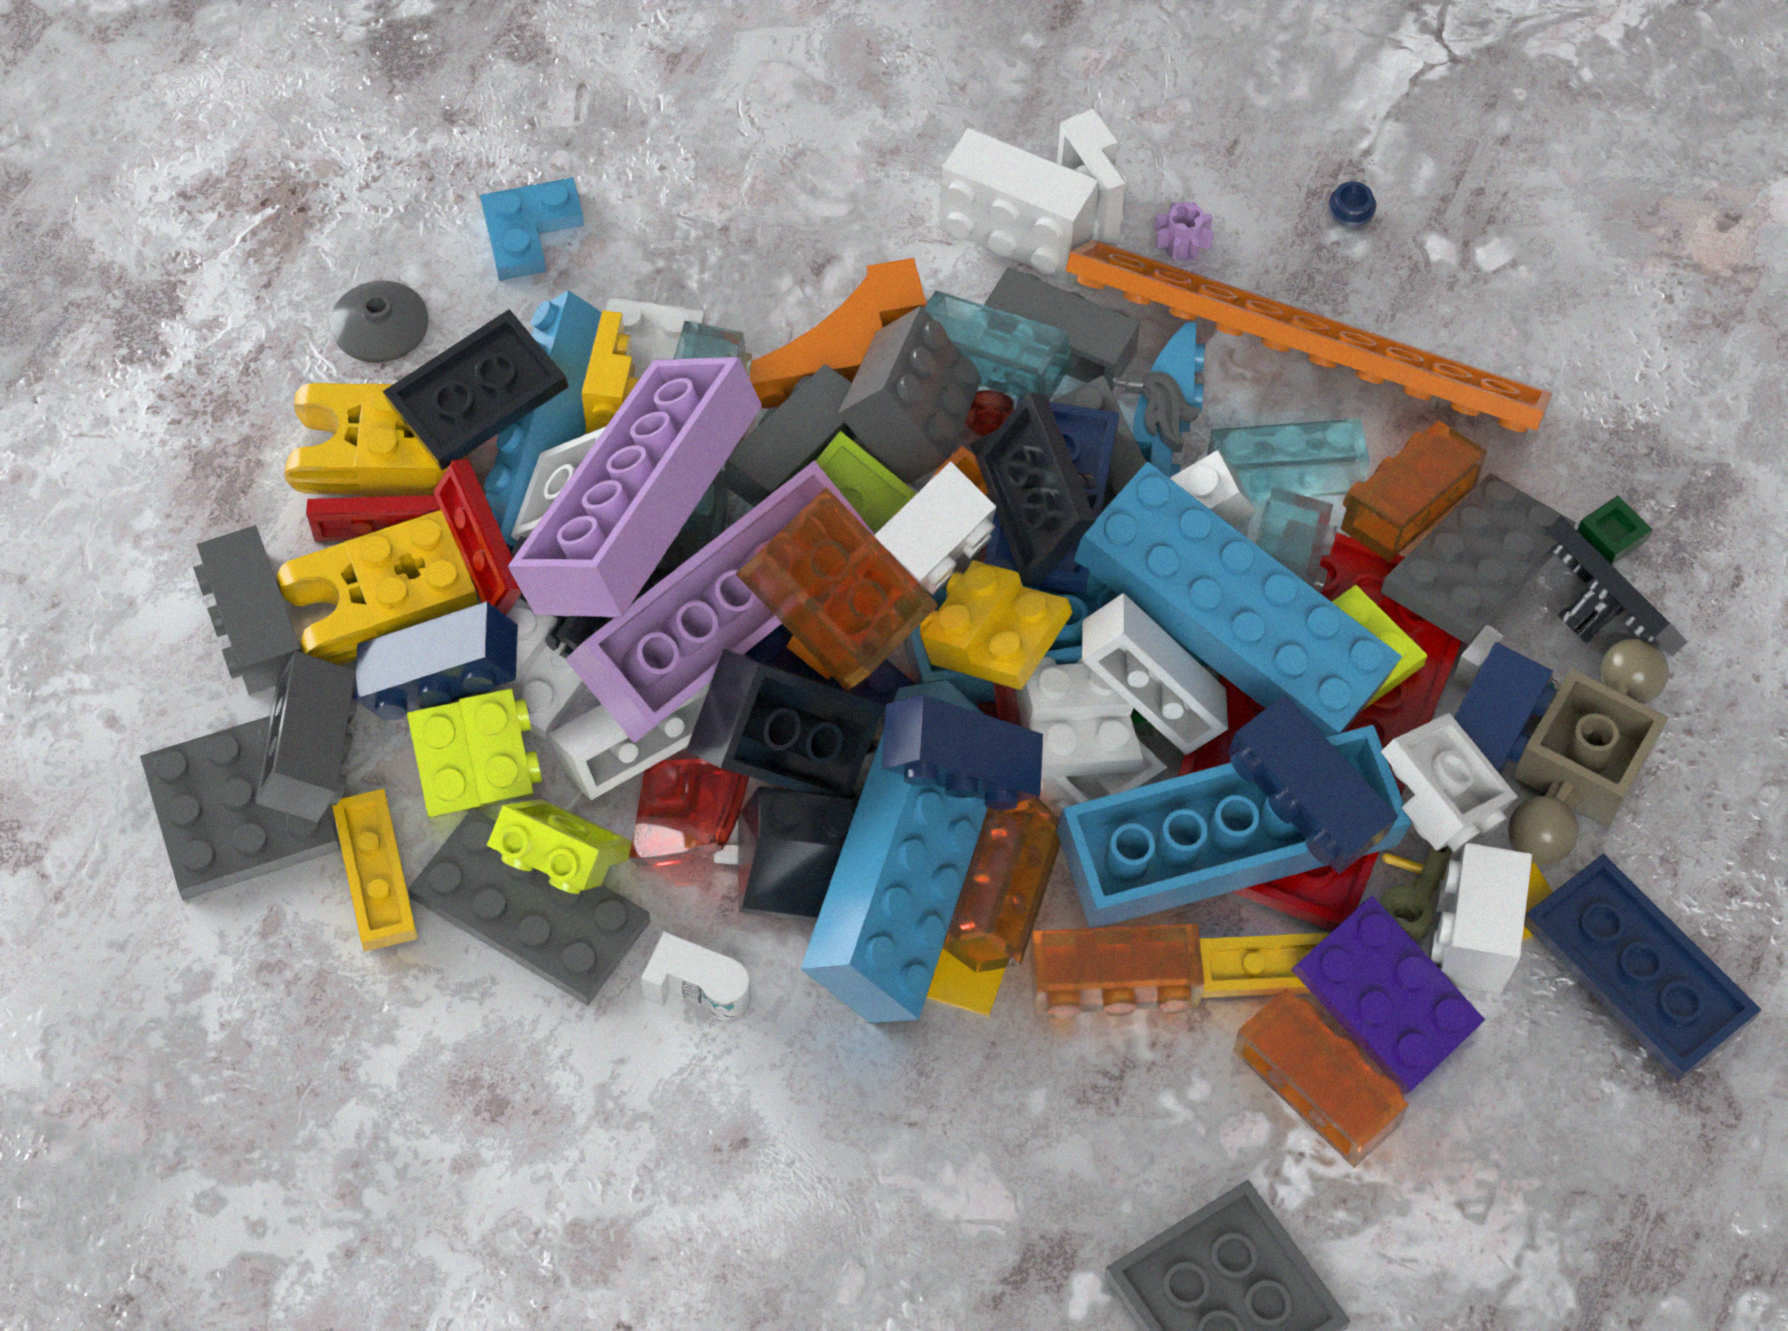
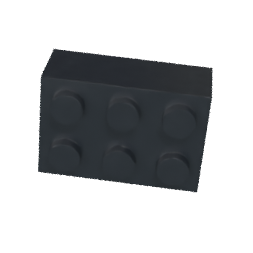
[686,648,884,799]

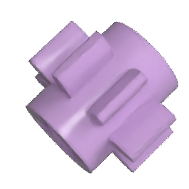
[1154,202,1214,261]

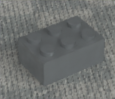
[838,306,982,484]

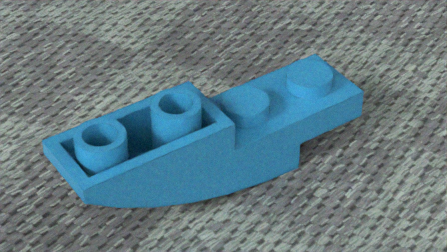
[1132,322,1205,478]

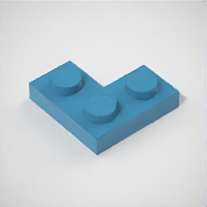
[480,177,584,281]

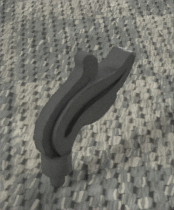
[1112,371,1200,452]

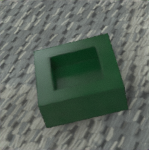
[1577,495,1653,565]

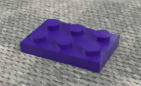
[1290,896,1485,1095]

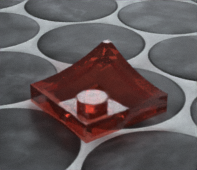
[629,758,749,867]

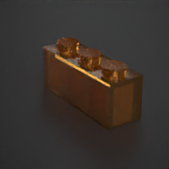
[1340,420,1488,562]
[942,798,1061,973]
[1030,924,1205,1019]
[1233,988,1409,1168]

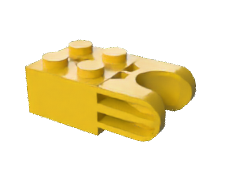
[284,383,469,497]
[276,510,478,665]

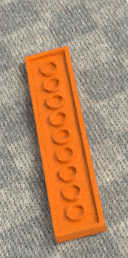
[1065,239,1553,433]

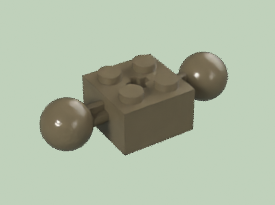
[1508,639,1669,865]

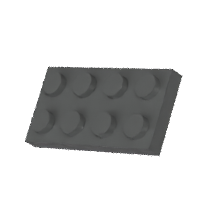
[1380,473,1576,645]
[408,807,651,1006]

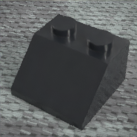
[738,786,859,922]

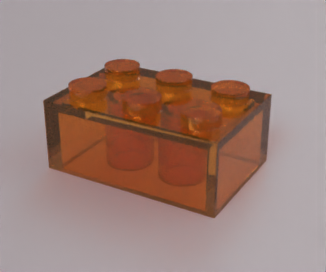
[735,487,938,691]

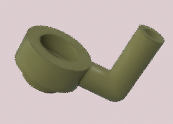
[1379,845,1453,942]

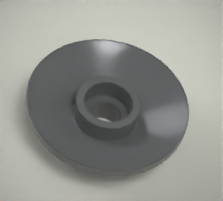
[330,281,429,363]

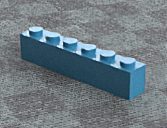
[484,290,602,555]

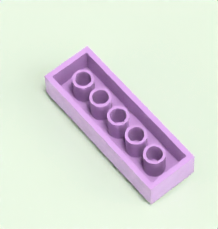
[508,357,762,617]
[565,460,875,743]

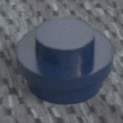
[1328,181,1376,227]

